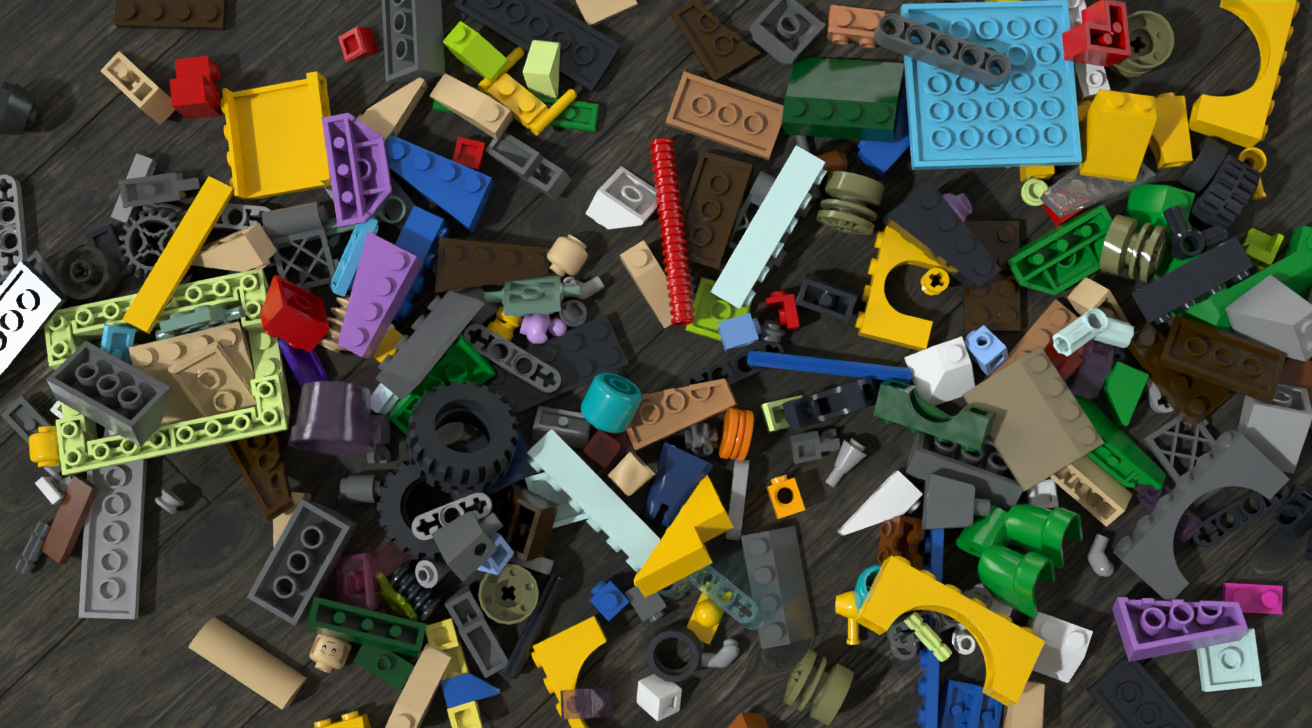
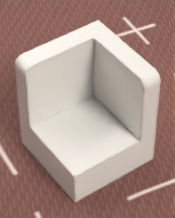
[637,674,682,722]

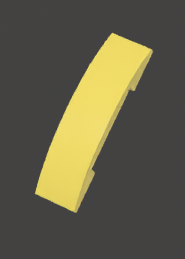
[425,618,483,728]

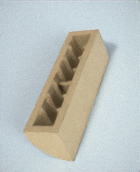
[1050,455,1133,527]
[189,617,307,710]

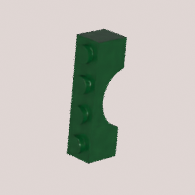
[873,378,996,452]

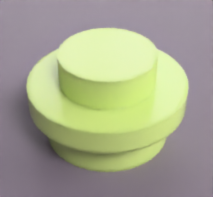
[1021,178,1049,206]

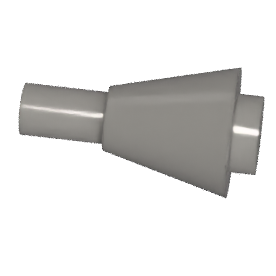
[825,438,867,488]
[415,560,452,588]

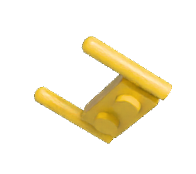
[478,47,577,136]

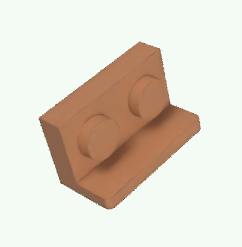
[826,5,885,48]

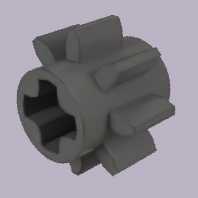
[684,422,719,457]

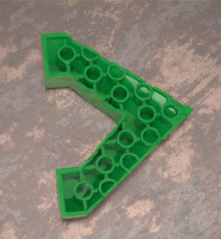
[1125,183,1312,335]

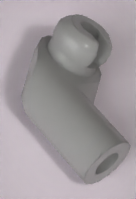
[562,276,604,300]
[1087,534,1114,577]
[701,639,740,668]

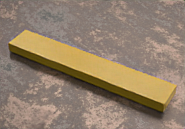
[123,176,234,334]

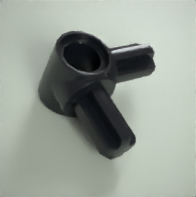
[1163,206,1227,261]

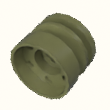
[1109,11,1174,78]
[816,171,885,235]
[1100,215,1167,283]
[478,563,539,624]
[783,649,854,725]

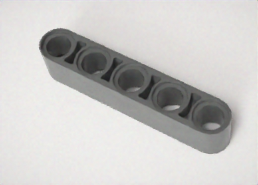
[874,13,1011,87]

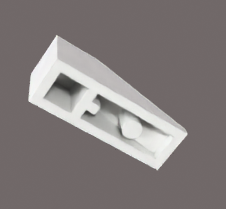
[837,471,922,535]

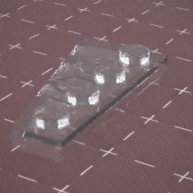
[1040,163,1156,217]

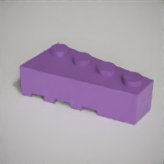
[338,231,424,361]
[1112,597,1248,662]

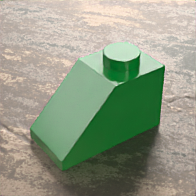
[1100,361,1149,428]

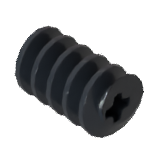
[384,559,444,623]

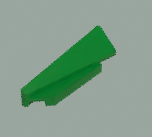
[1064,379,1166,489]

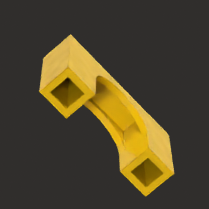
[855,226,945,351]

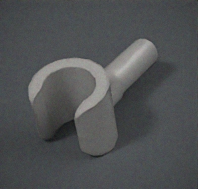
[44,467,73,492]

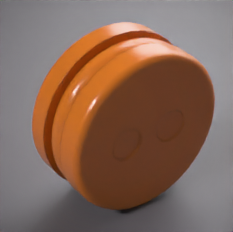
[719,407,754,462]

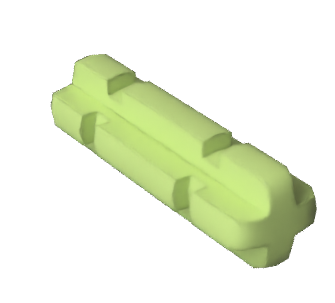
[904,612,952,662]

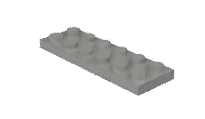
[79,459,147,619]

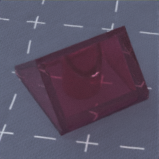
[334,552,382,610]

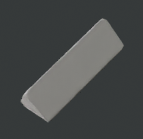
[532,406,591,449]

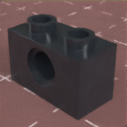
[795,273,860,322]

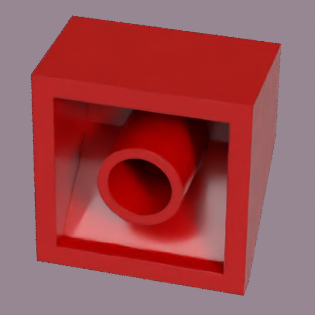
[260,275,330,353]

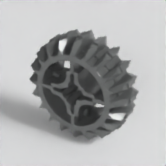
[118,208,182,280]

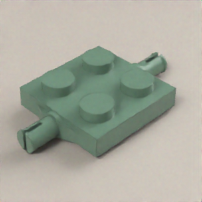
[485,275,580,317]
[156,305,245,341]

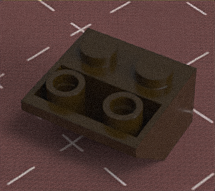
[496,483,559,562]

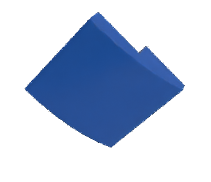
[937,679,1003,728]

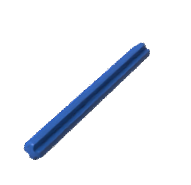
[747,350,912,383]

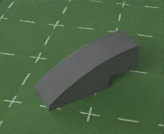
[485,132,572,201]
[444,584,509,678]

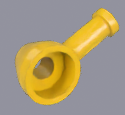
[1237,147,1267,200]
[835,591,861,645]

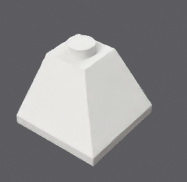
[586,166,659,229]
[904,337,975,406]

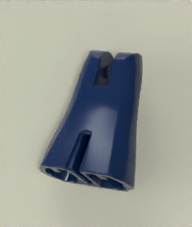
[643,442,715,528]

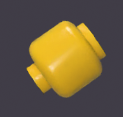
[29,426,61,467]

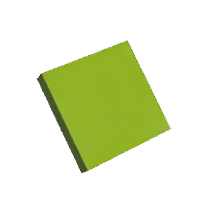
[686,277,752,341]

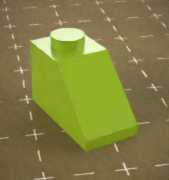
[443,21,509,83]

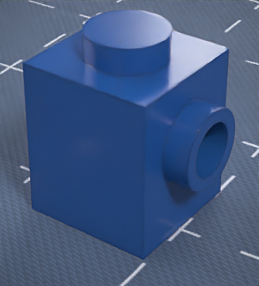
[589,580,630,621]

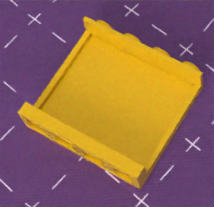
[221,71,332,201]

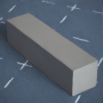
[111,153,157,226]

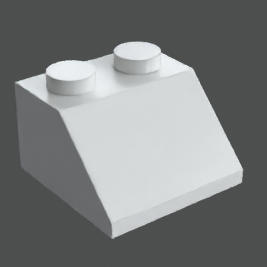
[1026,612,1093,683]

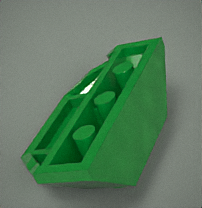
[1006,205,1112,295]

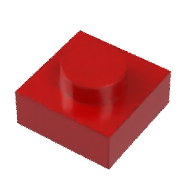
[452,137,486,171]

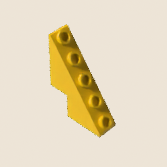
[634,475,734,598]

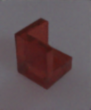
[1043,340,1084,381]
[583,429,623,469]

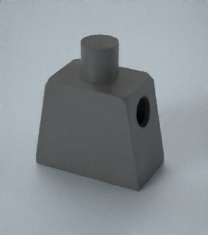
[922,474,990,530]
[432,512,504,581]

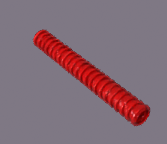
[649,138,696,326]

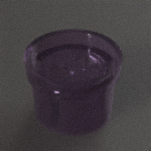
[288,381,374,455]

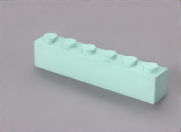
[711,145,827,309]
[526,429,661,573]

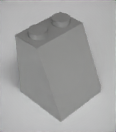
[1225,275,1312,361]
[1237,383,1312,474]

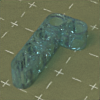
[657,565,765,630]

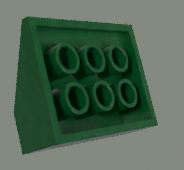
[781,57,905,143]

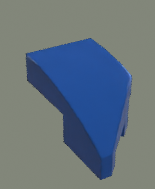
[441,673,501,709]

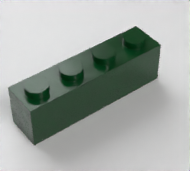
[304,597,427,657]

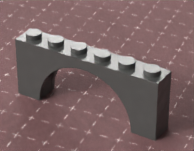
[1113,429,1289,601]

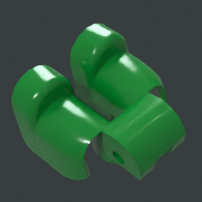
[956,503,1083,618]

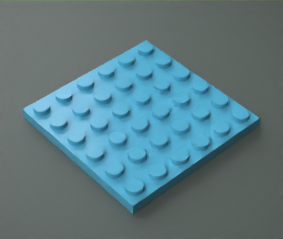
[900,0,1082,170]

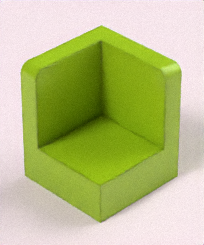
[1242,228,1284,269]

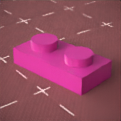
[1222,583,1283,614]

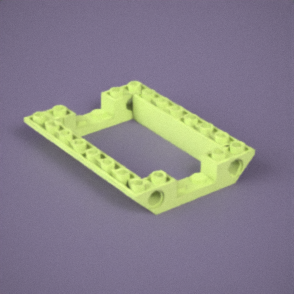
[44,269,291,476]

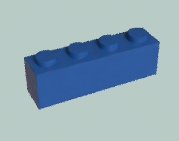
[856,94,910,178]
[394,205,449,322]

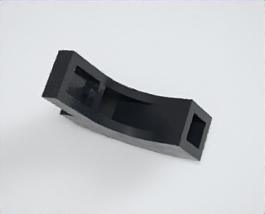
[782,377,877,430]

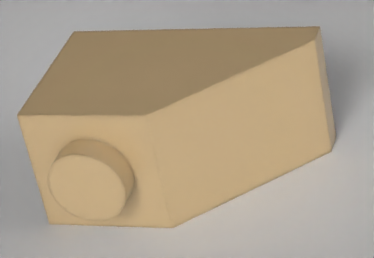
[1067,277,1129,323]

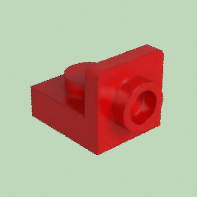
[765,291,799,332]

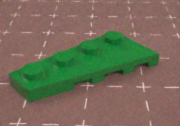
[389,333,496,435]

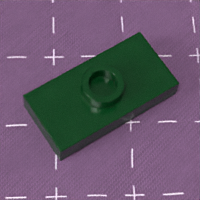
[353,645,415,691]

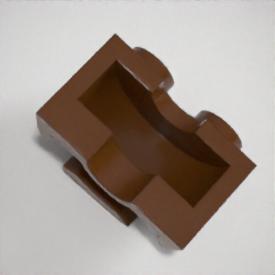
[877,515,925,571]

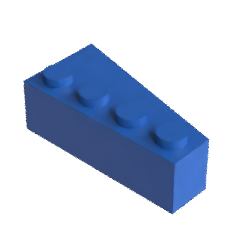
[385,134,495,233]

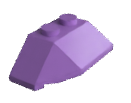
[322,113,392,228]

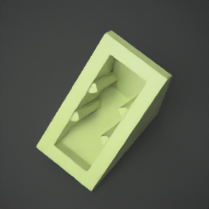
[523,40,560,98]
[760,395,802,433]

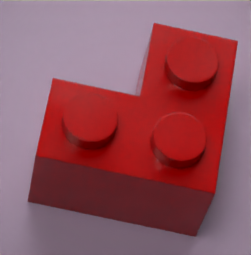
[1062,0,1131,67]
[170,56,222,120]

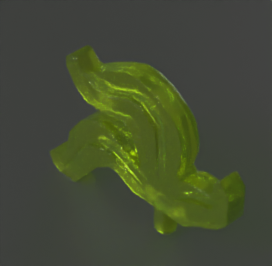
[375,572,418,621]

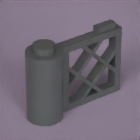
[728,171,813,269]
[262,201,339,289]
[1143,416,1226,508]

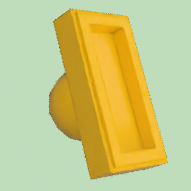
[687,581,733,645]

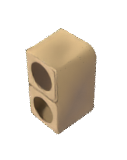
[608,451,655,496]
[1003,680,1045,728]

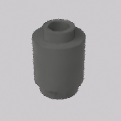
[340,475,383,503]

